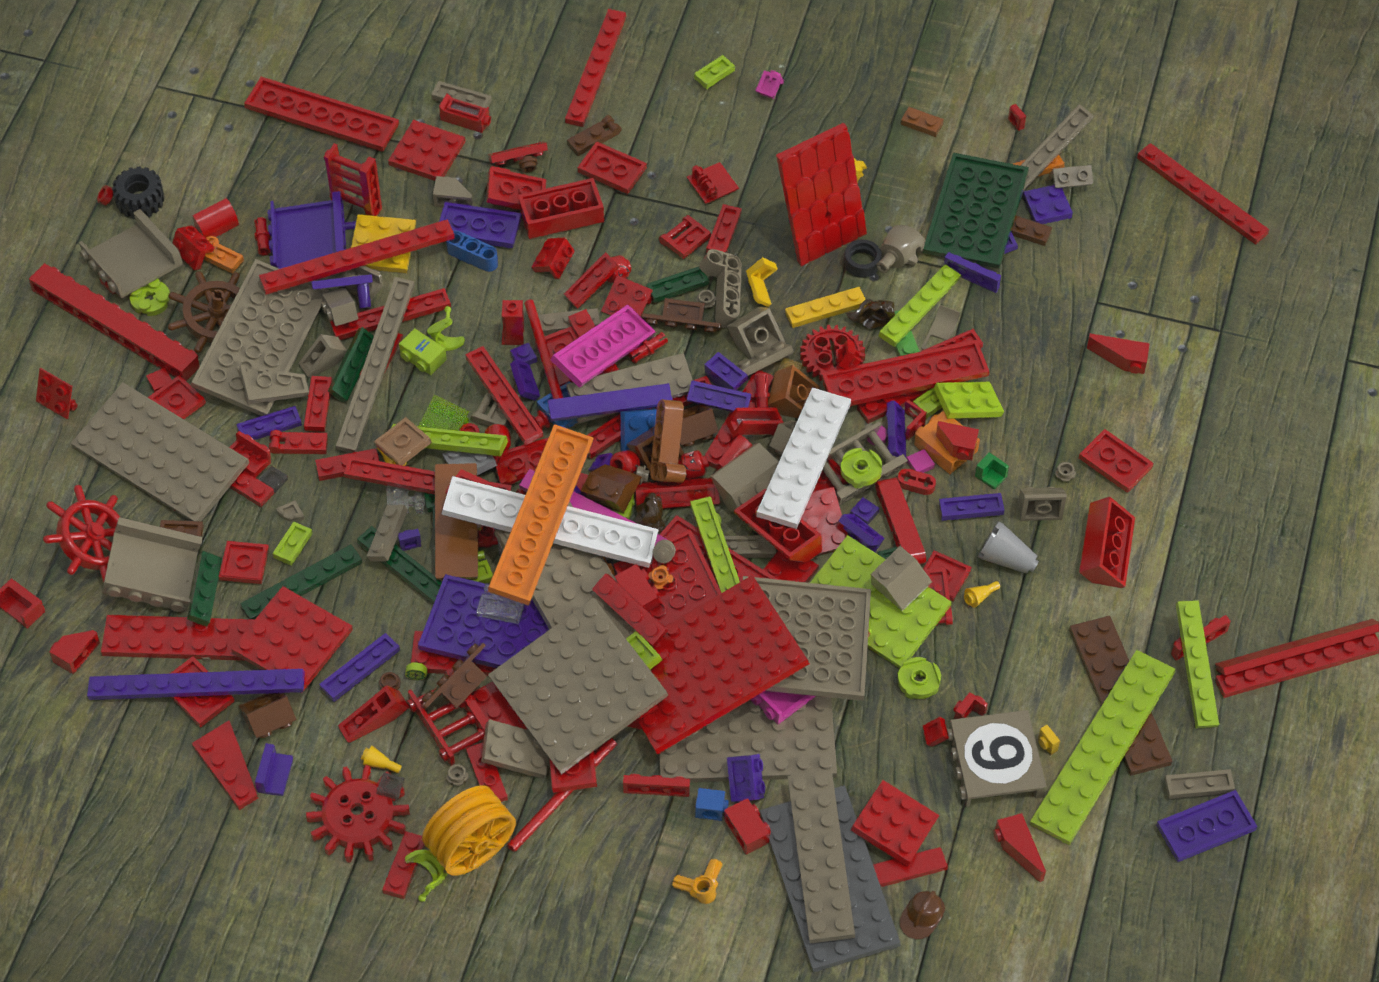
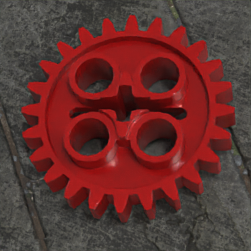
[800,325,865,381]

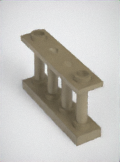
[822,421,908,506]

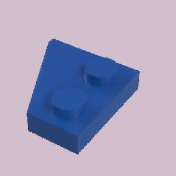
[621,408,657,451]

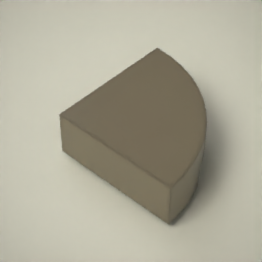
[276,500,304,522]

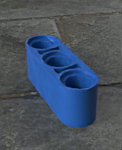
[446,230,498,272]

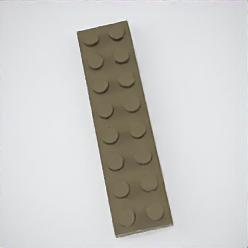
[788,770,855,943]

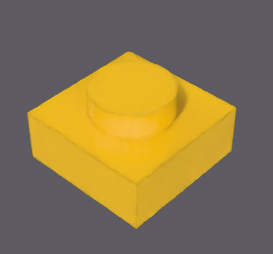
[1038,725,1060,755]

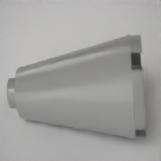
[977,521,1039,574]

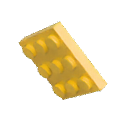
[351,215,416,273]

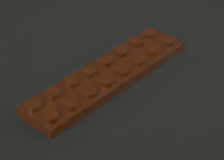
[1069,616,1173,776]

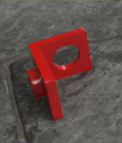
[905,399,927,441]

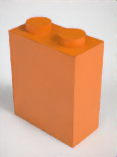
[914,410,980,474]

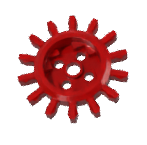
[306,765,410,863]

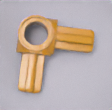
[673,859,722,904]

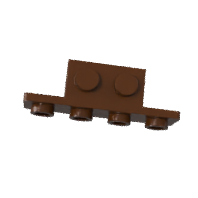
[641,298,722,333]
[421,642,487,709]

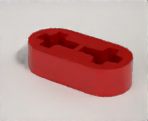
[897,469,936,495]

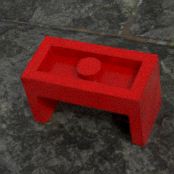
[0,578,46,629]

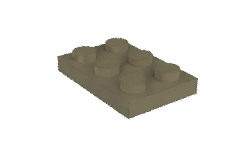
[481,719,548,779]

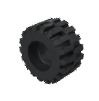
[112,166,165,219]

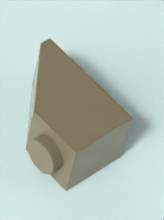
[433,176,473,207]
[299,334,347,377]

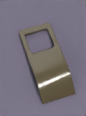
[921,305,960,350]

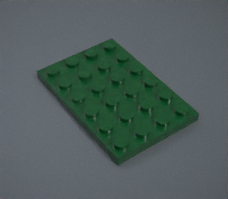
[923,152,1029,269]

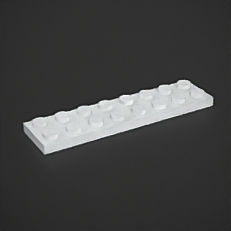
[757,388,851,529]

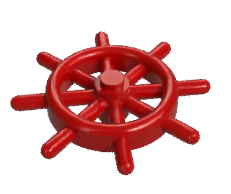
[43,485,121,582]

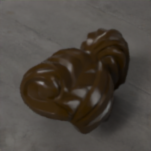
[846,299,895,329]
[634,492,666,535]

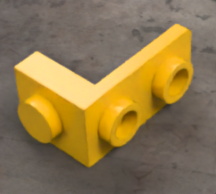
[746,257,778,307]

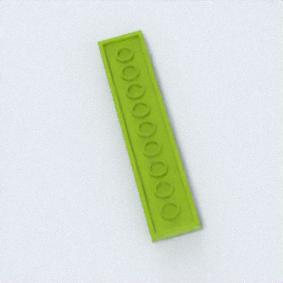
[1030,650,1175,845]

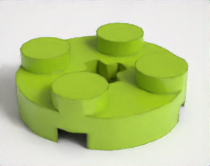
[130,278,170,316]
[840,448,882,488]
[897,657,941,699]

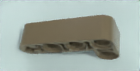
[699,249,742,328]

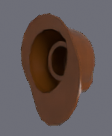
[900,890,945,940]

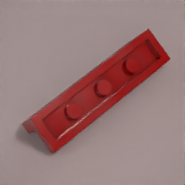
[635,478,720,508]

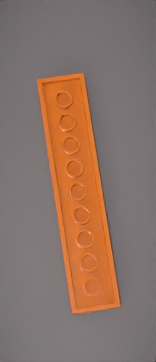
[488,424,594,605]

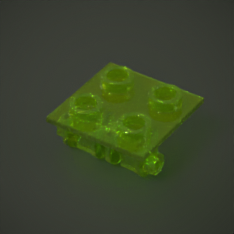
[418,394,470,431]

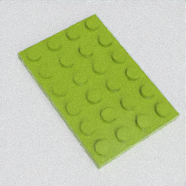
[810,535,952,668]

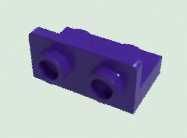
[839,514,885,553]
[727,754,766,802]

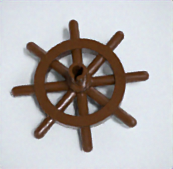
[168,271,240,354]

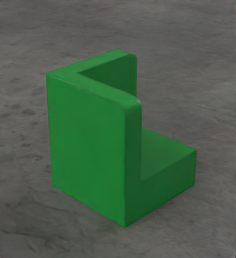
[975,452,1009,489]

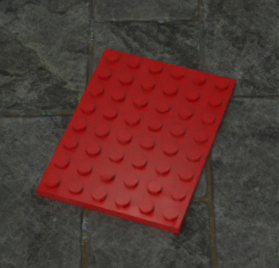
[637,575,810,754]

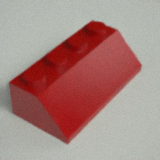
[518,178,604,239]
[734,489,822,562]
[1079,496,1135,588]

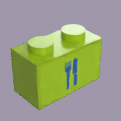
[399,328,447,375]

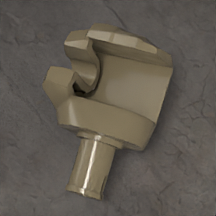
[877,225,925,273]

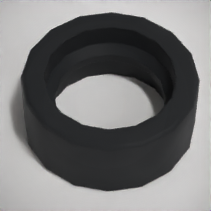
[844,239,881,278]

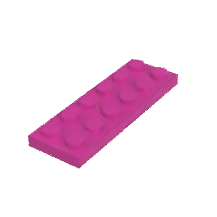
[551,305,656,388]

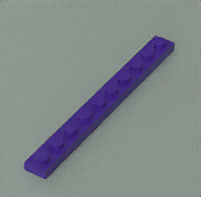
[87,669,305,700]

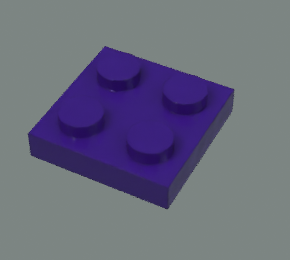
[1023,185,1073,224]

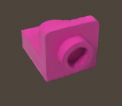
[756,70,784,99]

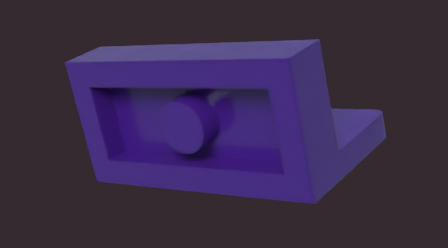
[704,352,748,391]
[255,743,293,796]

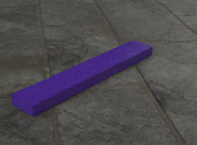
[547,383,672,422]

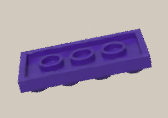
[439,202,522,248]
[1156,790,1258,862]

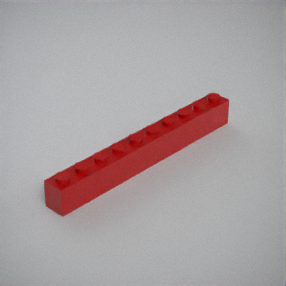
[29,263,200,381]

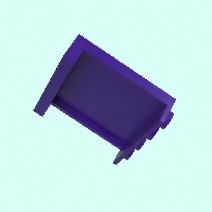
[268,191,346,269]

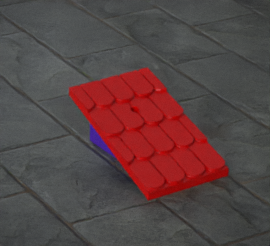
[776,123,867,266]

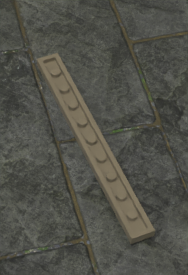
[336,277,415,453]

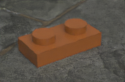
[901,107,944,137]

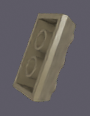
[710,443,779,512]

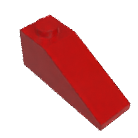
[1087,333,1150,374]
[338,685,410,743]
[993,813,1046,882]

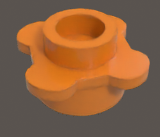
[648,565,673,590]

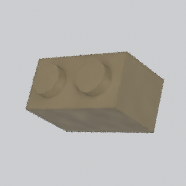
[321,287,358,326]

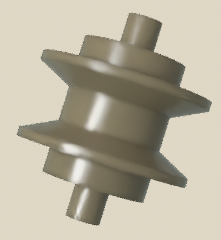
[653,540,676,563]

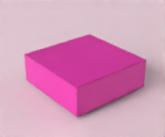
[906,449,935,473]

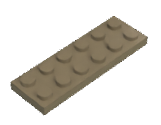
[567,353,692,424]

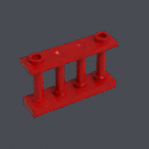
[324,143,382,216]
[407,668,488,766]

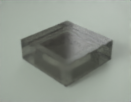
[258,465,288,493]
[377,772,405,800]

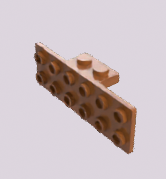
[435,463,482,580]

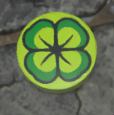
[405,663,427,680]

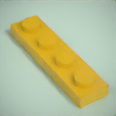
[785,287,866,328]

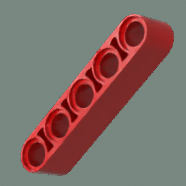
[875,477,926,564]

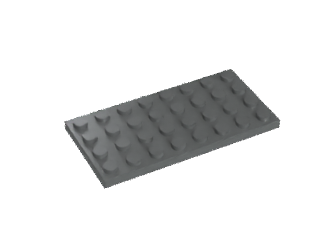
[760,785,900,972]

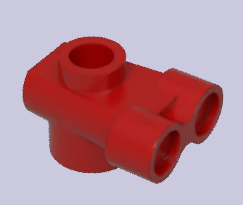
[478,525,498,548]

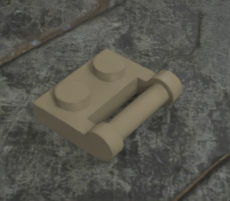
[470,389,521,426]

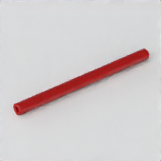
[524,299,563,399]
[507,738,617,852]

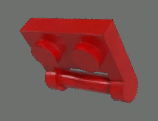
[658,215,711,259]

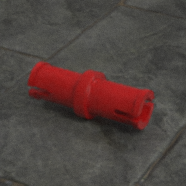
[254,217,271,256]
[628,332,668,364]
[754,374,770,408]

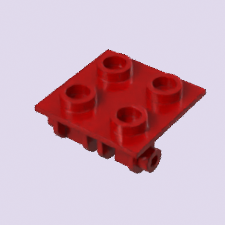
[686,162,739,204]
[601,275,653,317]
[36,368,78,419]

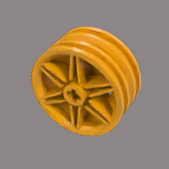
[422,785,516,876]

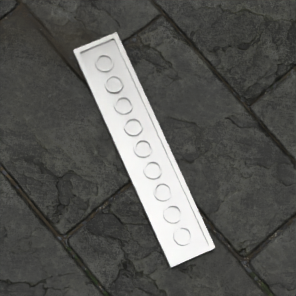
[442,476,658,568]

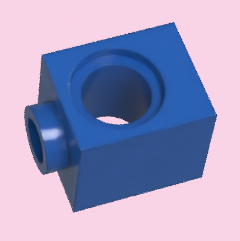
[695,788,729,821]

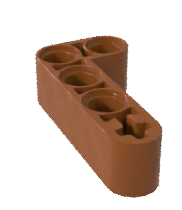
[650,399,686,483]

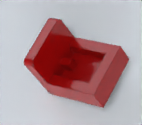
[953,692,988,719]

